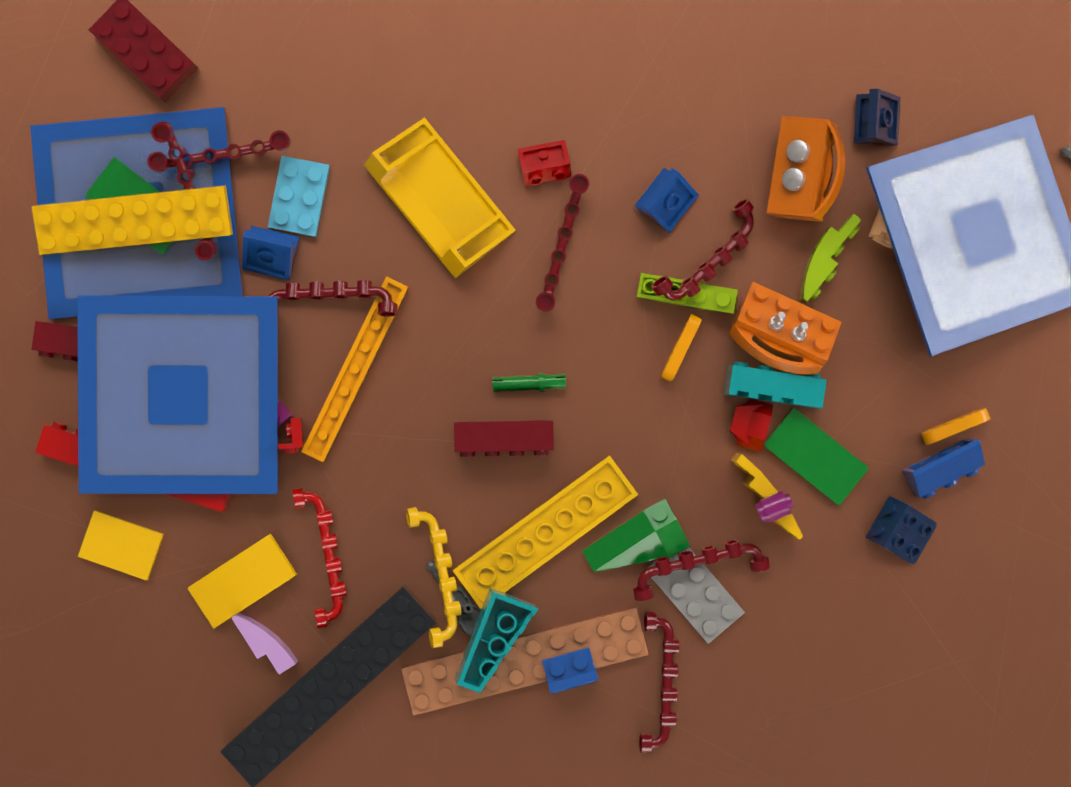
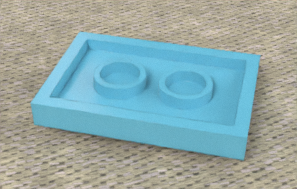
[268,156,330,237]

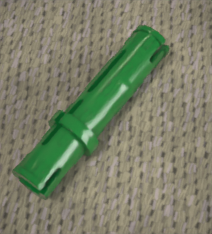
[493,373,566,392]

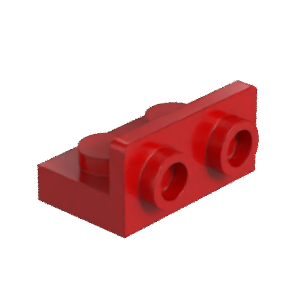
[517,140,572,186]
[277,418,304,454]

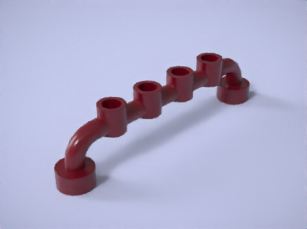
[151,121,217,261]
[147,130,291,173]
[536,174,589,312]
[651,198,754,301]
[268,280,398,317]
[633,540,770,601]
[639,612,679,753]

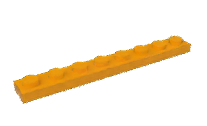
[301,276,409,462]

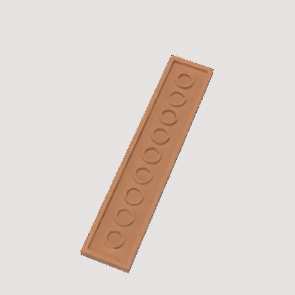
[401,607,649,716]

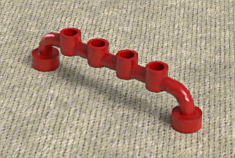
[292,488,347,629]

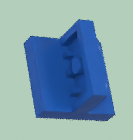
[634,168,699,233]
[242,226,299,280]
[542,647,599,694]

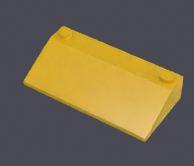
[364,117,516,278]

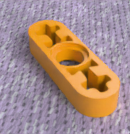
[660,314,702,382]
[921,407,991,445]

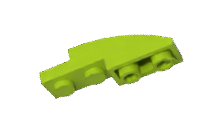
[800,214,861,303]
[637,273,739,314]

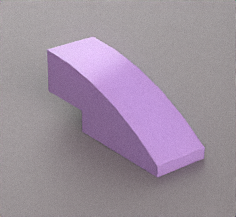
[232,613,298,674]

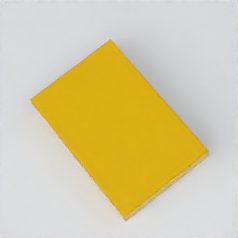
[78,510,164,581]

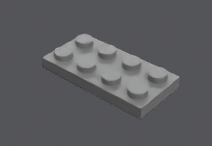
[644,547,745,644]

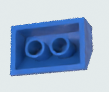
[902,438,985,499]

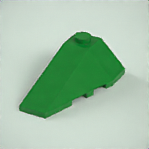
[582,499,691,573]

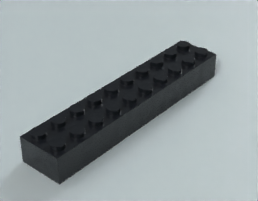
[220,584,437,787]

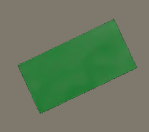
[84,157,175,255]
[763,407,869,506]

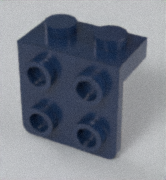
[865,495,937,564]

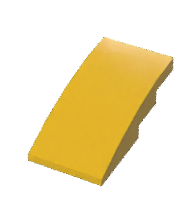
[731,453,803,540]
[187,534,297,629]

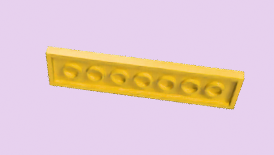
[31,185,233,255]
[452,455,638,609]

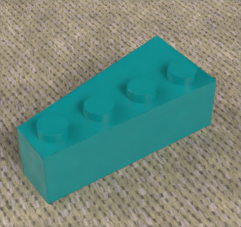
[723,362,827,409]
[455,588,539,693]

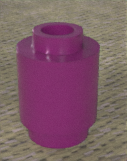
[755,491,794,523]

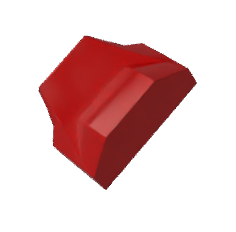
[729,398,773,452]

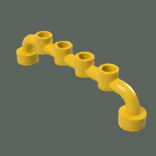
[405,507,461,648]

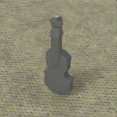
[425,561,481,635]

